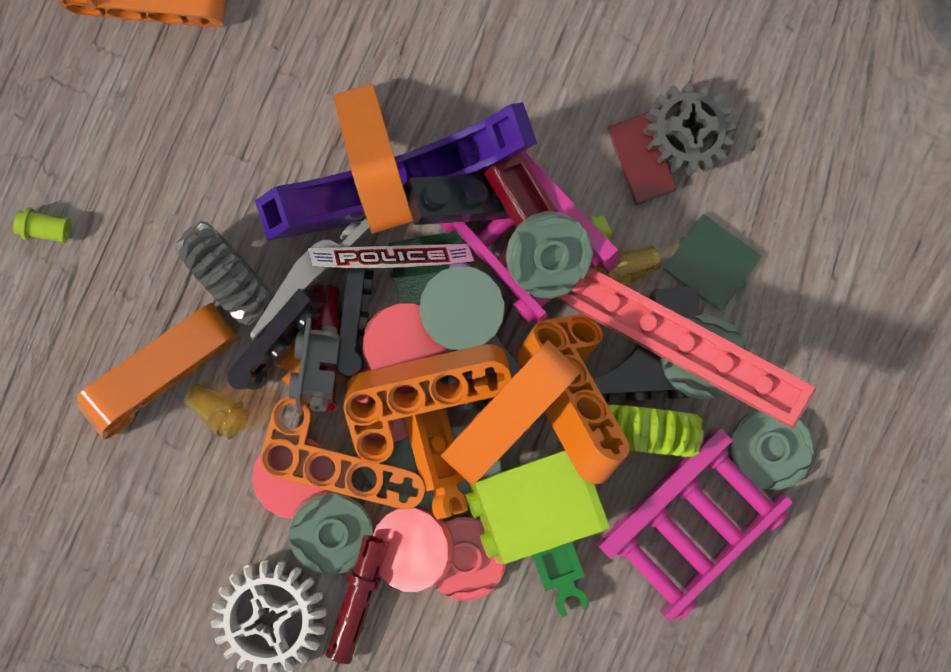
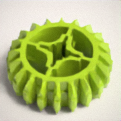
[607,404,704,457]

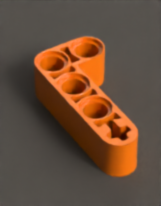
[57,0,226,27]
[333,83,413,234]
[76,303,238,440]
[516,315,630,484]
[441,340,581,486]
[344,344,511,463]
[261,397,425,509]

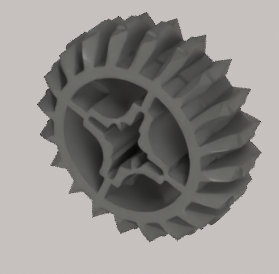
[175,221,274,326]

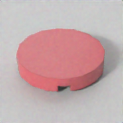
[362,304,446,387]
[252,437,335,519]
[373,507,453,592]
[433,516,506,601]

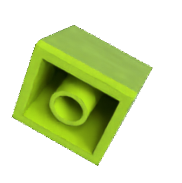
[466,448,610,564]

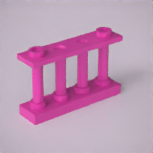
[439,151,621,323]
[595,428,793,622]

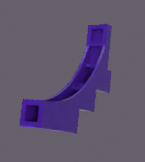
[255,102,537,241]

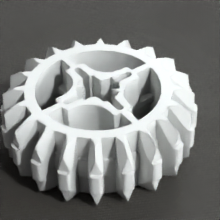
[211,560,327,672]

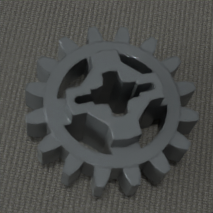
[643,83,736,175]

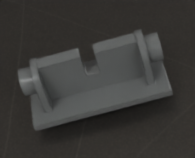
[289,318,341,415]

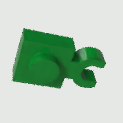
[532,542,588,617]

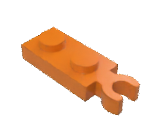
[404,408,468,520]

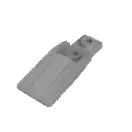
[250,218,372,341]

